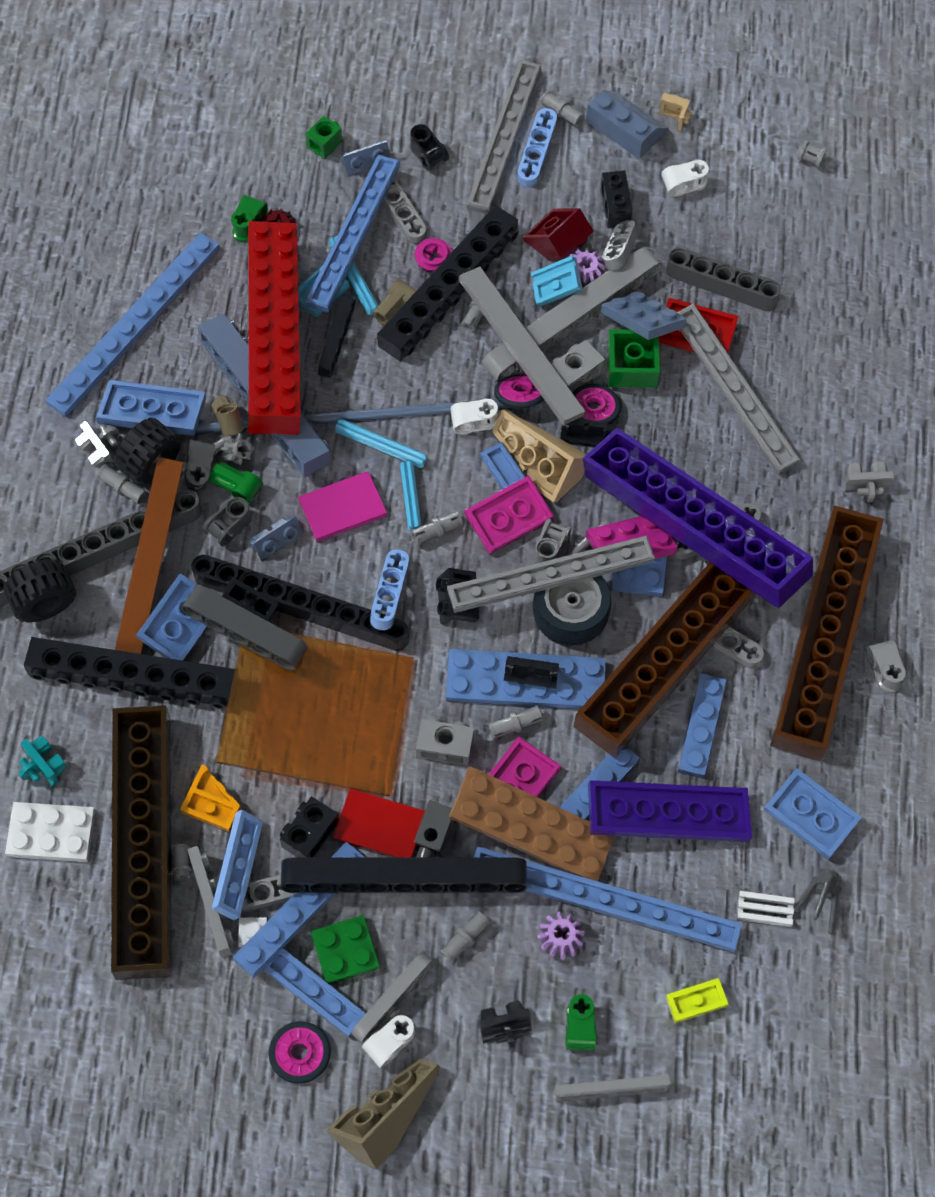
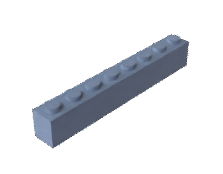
[198,313,331,478]

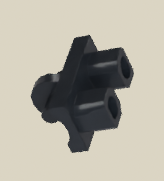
[479,1000,532,1049]

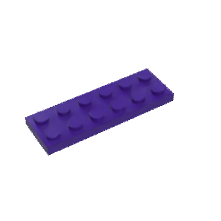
[588,780,752,842]

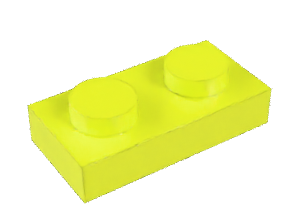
[665,978,729,1023]

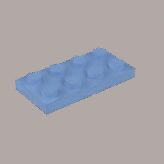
[96,380,206,436]

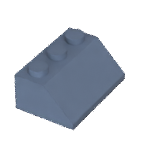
[586,90,669,159]

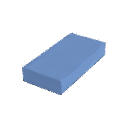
[480,442,525,489]

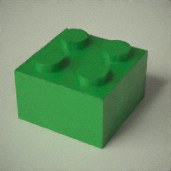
[607,329,660,387]

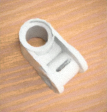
[661,160,709,197]
[450,399,499,435]
[362,1015,415,1069]

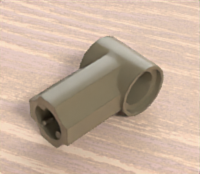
[373,279,417,326]
[211,394,244,436]

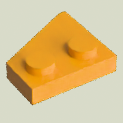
[180,764,241,832]

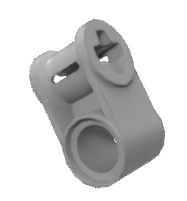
[534,518,572,564]
[866,640,906,693]

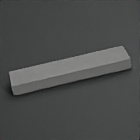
[554,1075,671,1102]

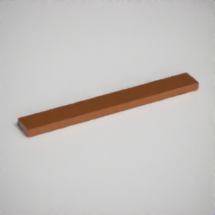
[115,457,183,654]

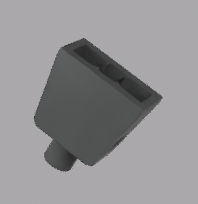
[414,800,456,857]

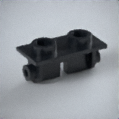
[560,420,612,445]
[504,656,559,689]

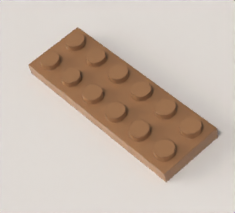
[448,767,614,881]

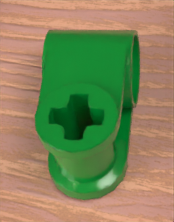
[231,195,268,242]
[566,994,596,1051]

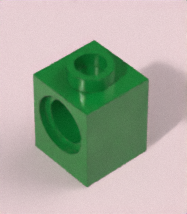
[305,116,342,159]

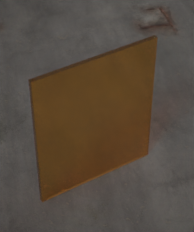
[216,633,414,796]

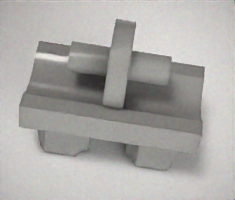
[75,421,119,468]
[844,462,894,503]

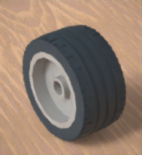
[533,575,611,646]

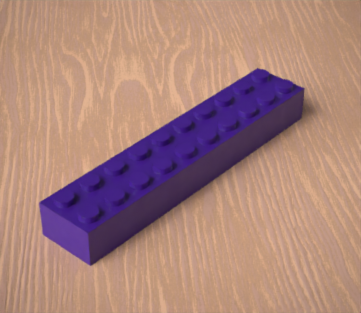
[583,428,813,609]

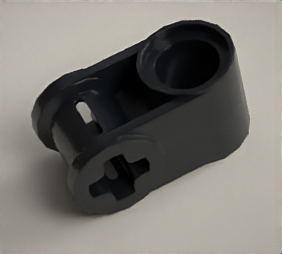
[410,124,449,171]

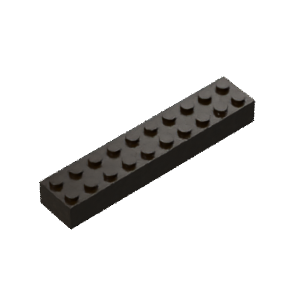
[111,705,172,980]

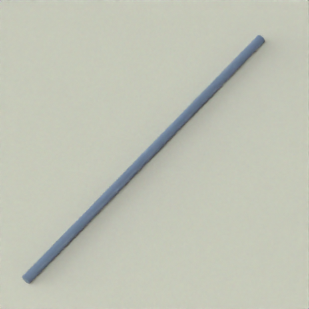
[177,399,542,435]

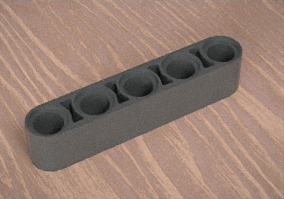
[666,248,781,311]
[182,585,308,671]

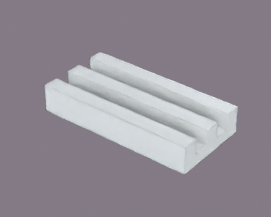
[737,891,795,927]

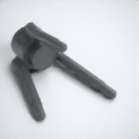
[794,868,841,934]

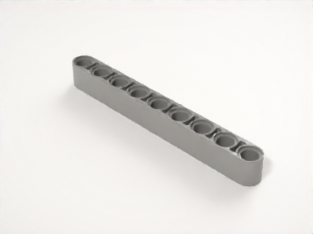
[482,247,662,382]

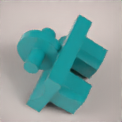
[18,736,67,787]

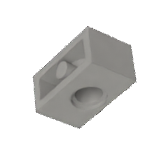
[550,340,605,392]
[416,718,474,766]

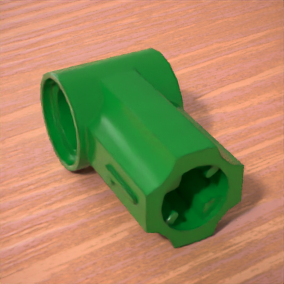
[209,461,263,505]

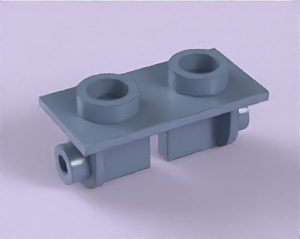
[340,141,390,176]
[249,515,303,561]

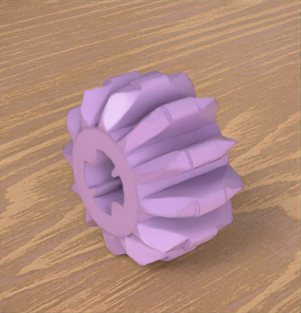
[569,248,606,288]
[538,912,585,960]

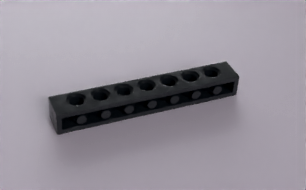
[377,205,519,362]
[23,637,240,709]

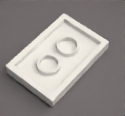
[5,802,95,862]

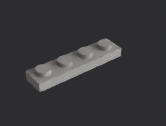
[187,846,234,958]

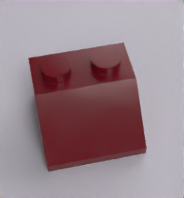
[522,208,594,261]

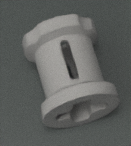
[797,140,827,168]

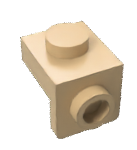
[659,93,692,131]

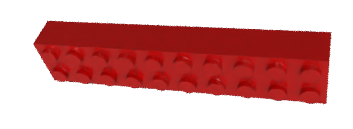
[248,221,300,435]

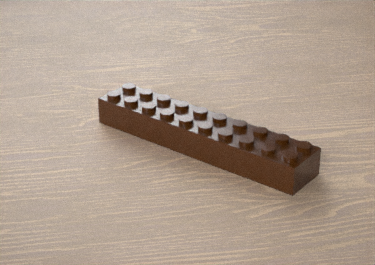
[770,505,884,760]
[573,562,757,758]

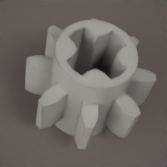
[221,433,254,465]

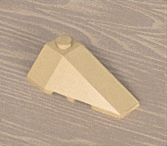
[492,409,586,502]

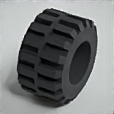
[115,417,181,487]
[3,559,77,623]

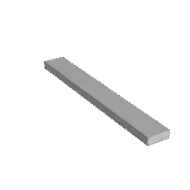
[467,60,542,214]
[459,267,585,425]
[677,304,800,475]
[447,536,655,613]

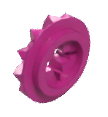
[414,238,452,272]

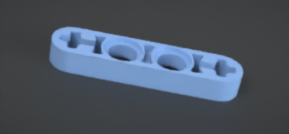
[518,108,557,187]
[370,549,409,630]

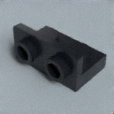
[436,568,480,625]

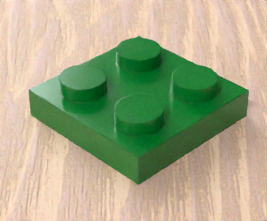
[311,915,380,985]

